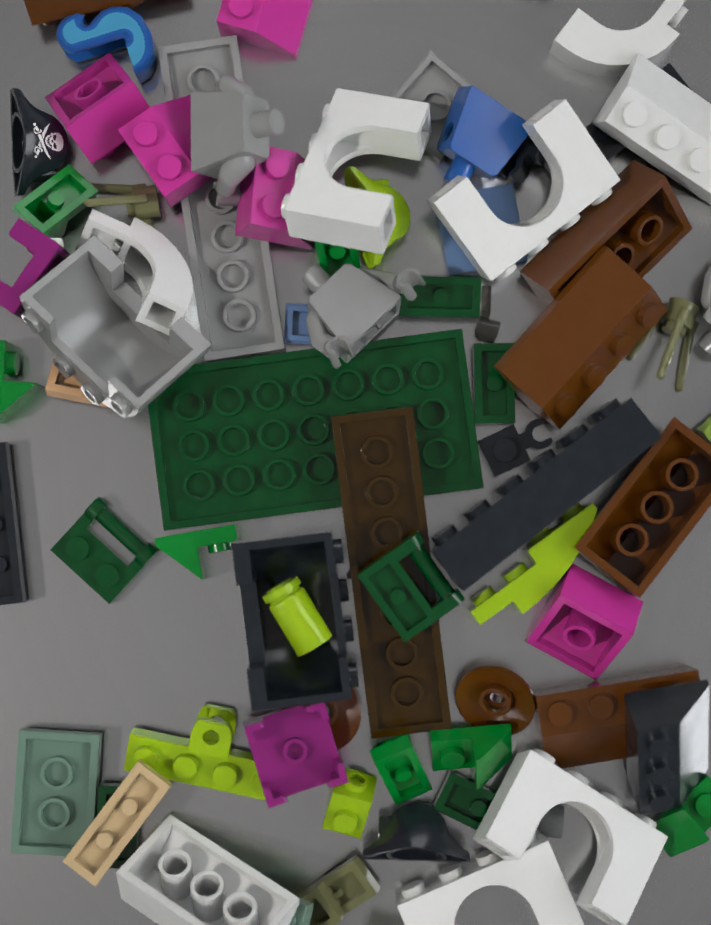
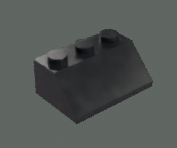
[624,679,709,814]

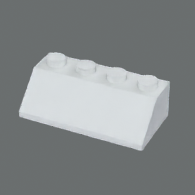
[592,53,711,205]
[116,814,300,925]

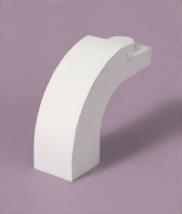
[549,0,688,78]
[76,209,193,335]

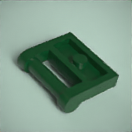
[50,497,159,604]
[357,531,465,642]

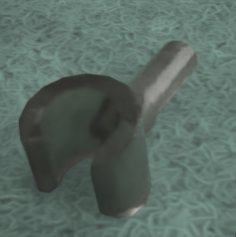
[475,285,501,343]

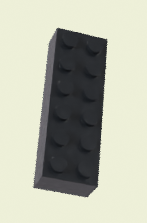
[430,398,662,591]

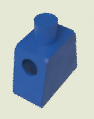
[437,85,528,183]

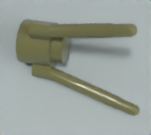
[76,183,161,250]
[627,297,700,392]

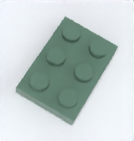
[10,728,102,856]

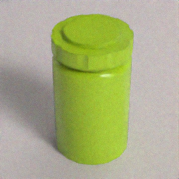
[262,576,333,657]

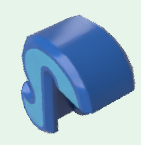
[56,6,157,84]

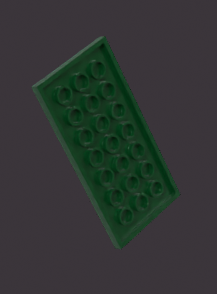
[148,329,484,531]

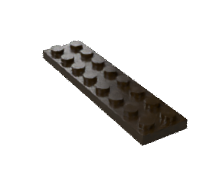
[331,406,452,739]

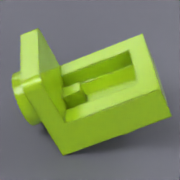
[322,767,377,839]

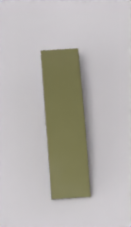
[296,854,381,925]

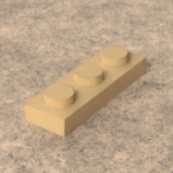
[62,759,172,886]

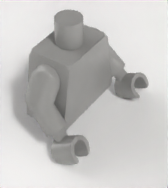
[191,75,285,206]
[302,263,426,368]

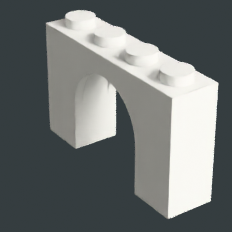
[281,88,432,255]
[426,99,620,282]
[473,749,668,925]
[396,833,584,925]

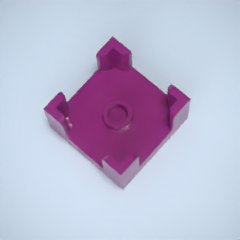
[0,218,71,319]
[243,703,349,809]

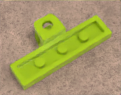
[123,703,266,801]

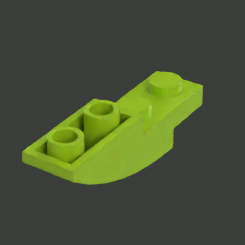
[468,502,597,625]

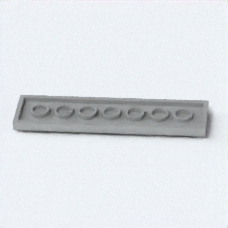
[158,35,285,362]

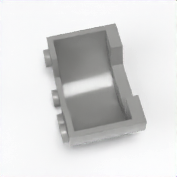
[20,235,211,418]

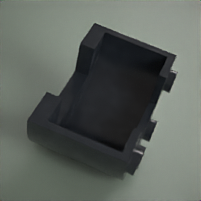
[231,532,359,711]

